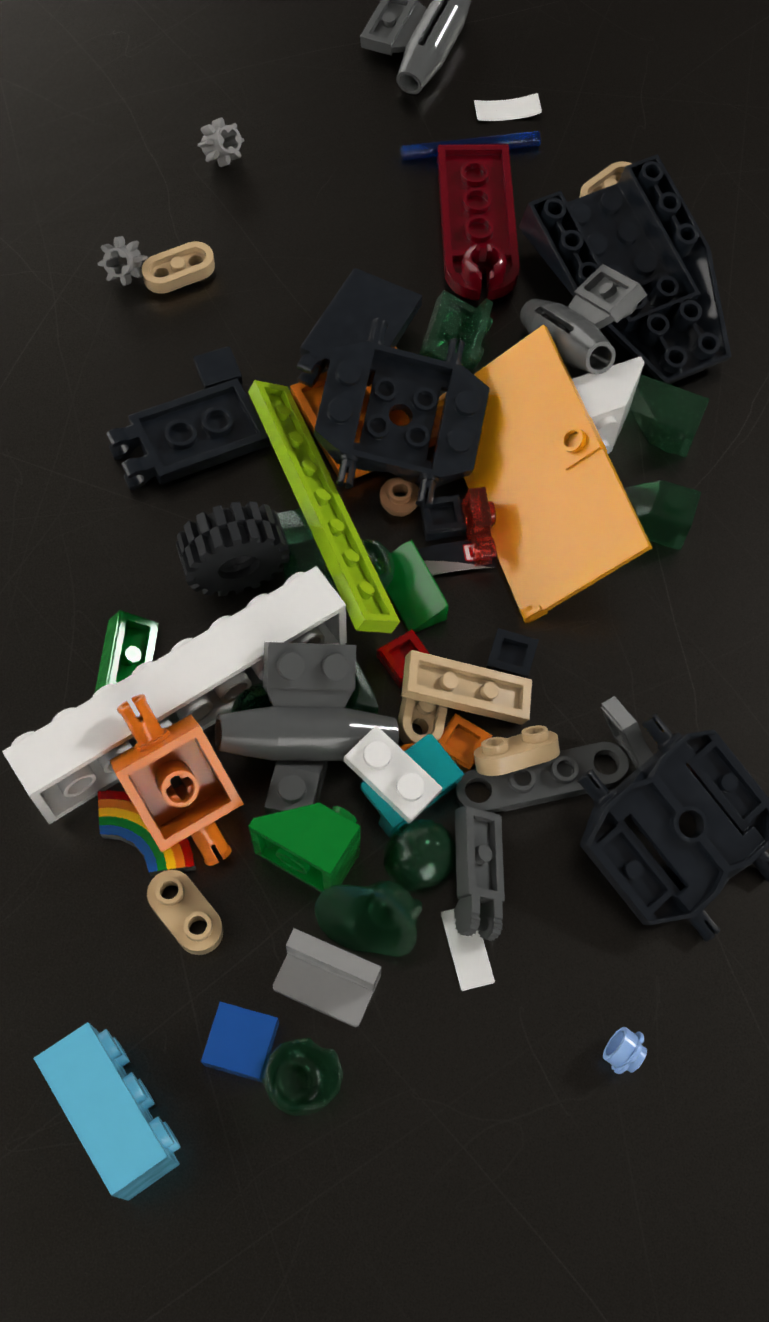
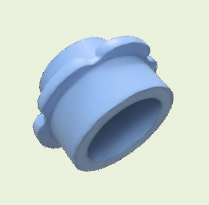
[603,1027,647,1074]

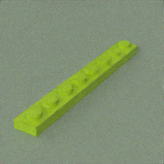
[248,380,400,633]

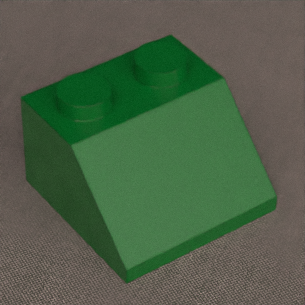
[248,802,360,899]

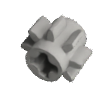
[198,117,244,167]
[98,236,148,286]

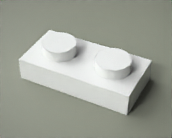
[343,725,443,824]

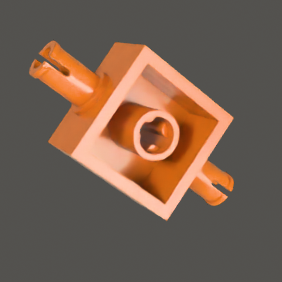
[109,694,244,866]

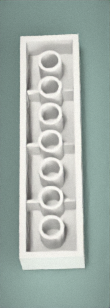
[2,566,347,824]

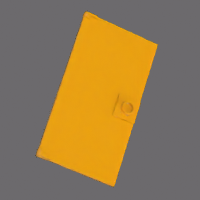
[436,324,652,623]

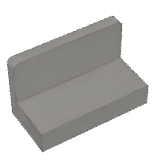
[273,928,381,1027]

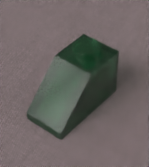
[630,375,709,457]
[624,480,701,550]

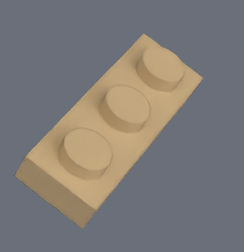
[401,650,532,725]

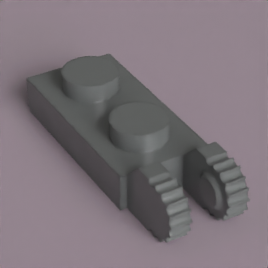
[454,806,505,941]

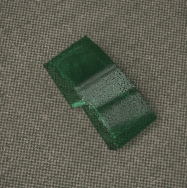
[277,508,328,582]

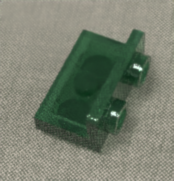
[419,290,493,369]

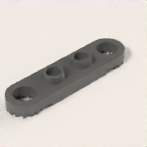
[455,742,629,813]

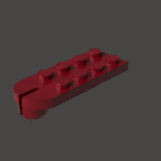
[437,144,520,300]

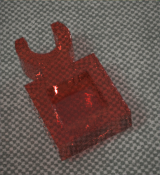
[461,487,497,566]

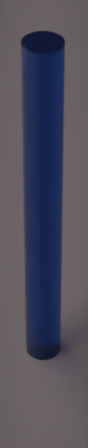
[401,131,541,161]

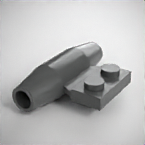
[360,0,472,94]
[520,264,647,374]
[215,642,399,761]

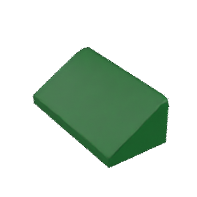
[374,540,449,633]
[95,610,159,692]

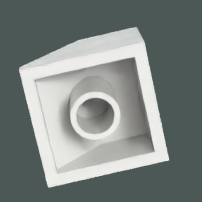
[572,356,645,454]

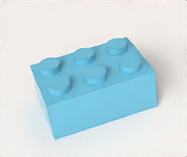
[34,1022,181,1201]

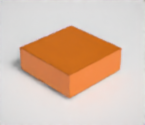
[438,713,493,773]

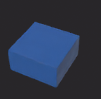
[201,1002,279,1083]

